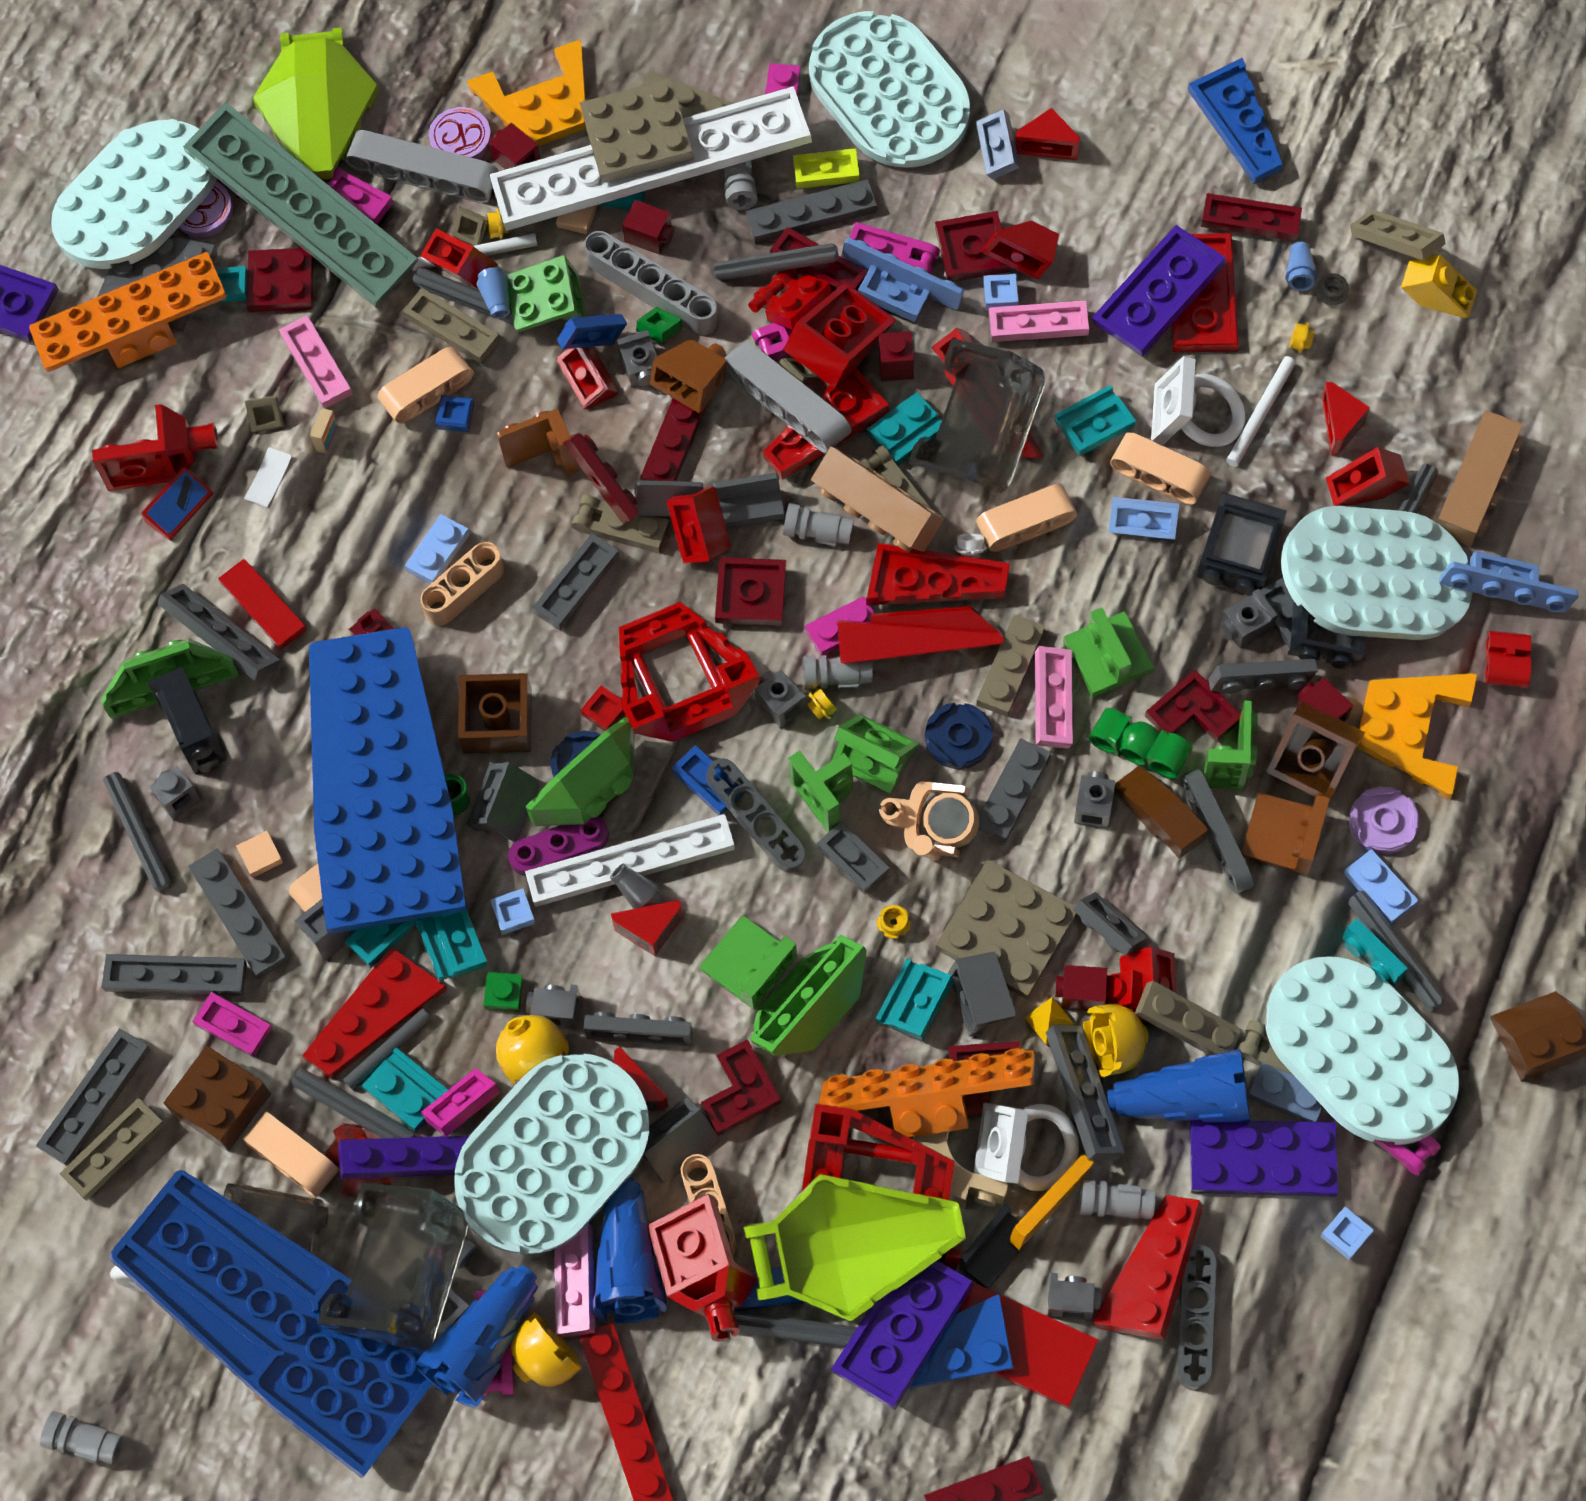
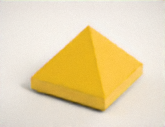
[1024,997,1074,1046]

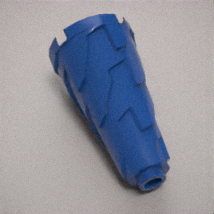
[1107,1049,1250,1123]
[592,1177,667,1323]
[416,1265,538,1408]

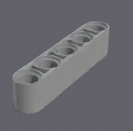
[345,130,499,203]
[584,231,718,336]
[724,340,852,453]

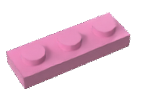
[989,301,1089,342]
[279,316,353,409]
[1035,646,1073,749]
[554,1223,595,1338]

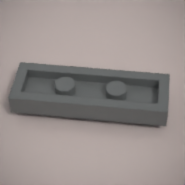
[532,533,620,630]
[1208,659,1318,694]
[978,738,1051,843]
[583,1011,693,1046]

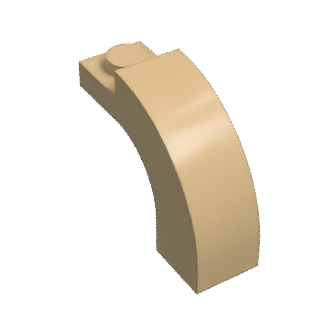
[913,1131,1009,1209]

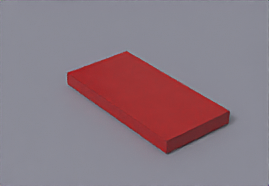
[1171,233,1239,352]
[956,1282,1098,1409]

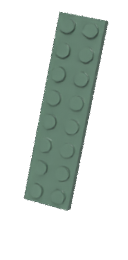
[183,102,418,308]

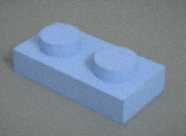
[1108,497,1179,539]
[405,514,470,584]
[1344,849,1419,925]

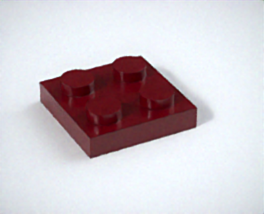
[935,211,1011,282]
[247,248,314,312]
[715,557,786,626]

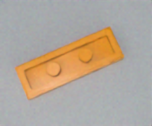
[1009,1155,1094,1250]

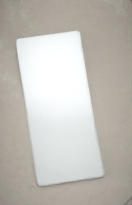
[244,447,292,507]

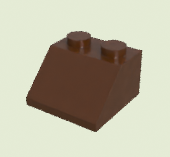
[1490,991,1586,1081]

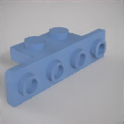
[841,237,964,322]
[1439,551,1578,613]

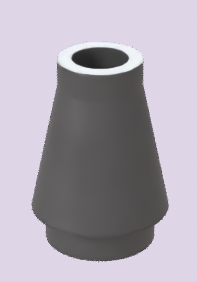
[610,863,662,909]

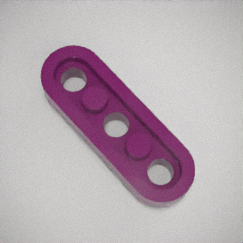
[508,816,609,876]

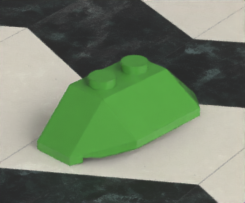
[101,638,239,719]
[526,716,635,826]
[750,935,867,1056]

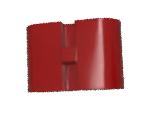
[1485,631,1531,688]

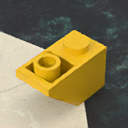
[1401,254,1478,318]

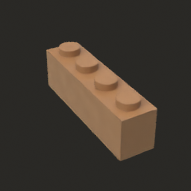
[1437,410,1524,548]
[811,446,945,552]

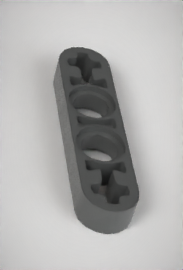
[706,758,805,871]
[1181,769,1253,894]
[1177,1245,1217,1390]

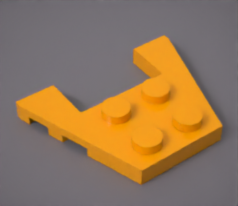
[467,39,587,147]
[1358,673,1477,799]

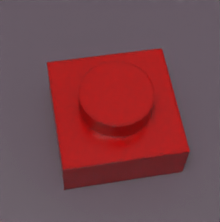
[580,685,624,731]
[1105,970,1142,1009]

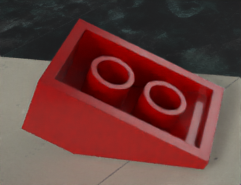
[783,282,896,388]

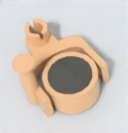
[879,781,979,861]

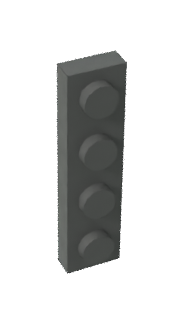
[746,179,877,244]
[158,584,280,681]
[188,848,288,979]
[102,954,247,996]
[1046,1025,1125,1160]
[36,1028,151,1166]

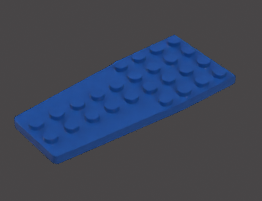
[309,627,467,934]
[110,1170,434,1478]

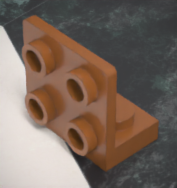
[496,408,579,476]
[1241,793,1330,875]

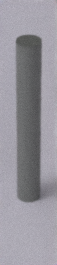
[343,1008,432,1090]

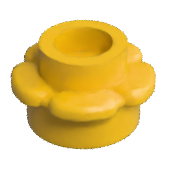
[487,209,509,240]
[1289,322,1315,354]
[807,689,837,720]
[876,905,911,939]

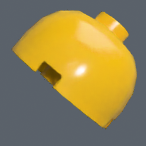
[1082,1004,1149,1077]
[496,1015,569,1084]
[511,1312,583,1387]

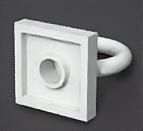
[1151,356,1245,447]
[974,1102,1079,1191]

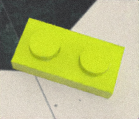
[793,148,860,189]

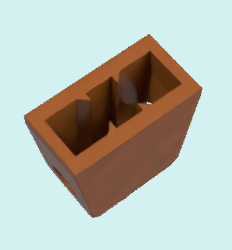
[650,340,727,413]

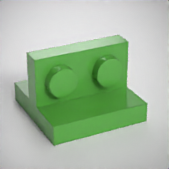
[1063,607,1154,698]
[832,714,920,794]
[788,750,853,833]

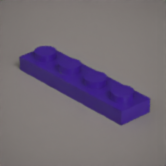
[338,1135,470,1179]

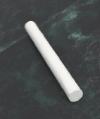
[412,233,538,271]
[1226,356,1296,467]

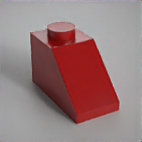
[982,220,1059,280]
[420,228,498,290]
[1326,447,1410,506]

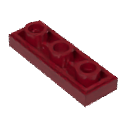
[562,433,639,523]

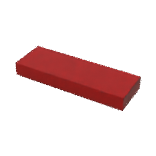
[218,559,307,651]

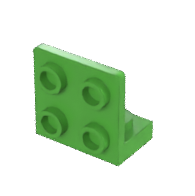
[507,255,587,332]
[1203,700,1258,790]
[700,916,797,1010]

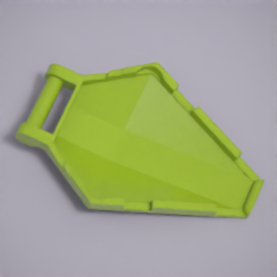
[253,27,379,180]
[744,1174,966,1321]

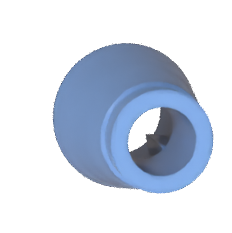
[1285,242,1318,291]
[476,267,510,318]

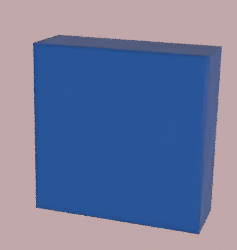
[435,395,474,433]

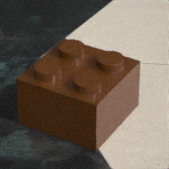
[458,673,532,754]
[1266,702,1366,802]
[163,1045,271,1152]

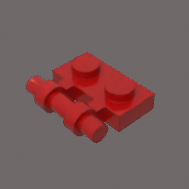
[748,269,832,329]

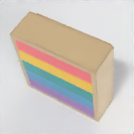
[310,408,338,454]

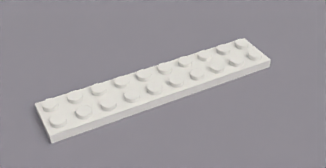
[489,86,812,231]

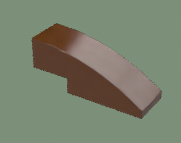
[1114,766,1208,859]

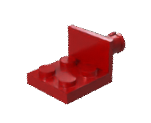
[92,404,219,491]
[647,1194,757,1342]

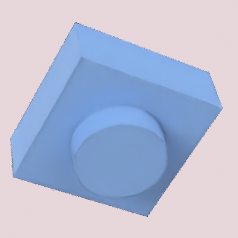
[983,274,1018,310]
[490,888,535,935]
[1320,1207,1374,1260]

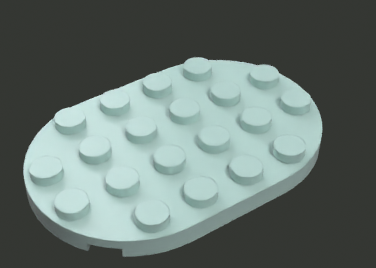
[809,11,970,168]
[51,119,217,269]
[1281,506,1473,640]
[1265,957,1459,1145]
[455,1054,649,1254]

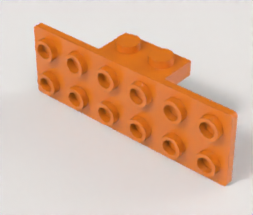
[29,252,227,372]
[818,1048,1035,1137]

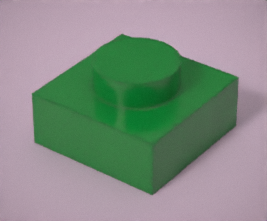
[636,307,682,344]
[483,972,523,1012]

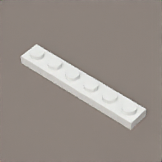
[525,814,735,907]

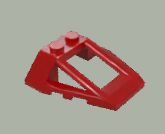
[619,602,760,742]
[801,1103,955,1200]

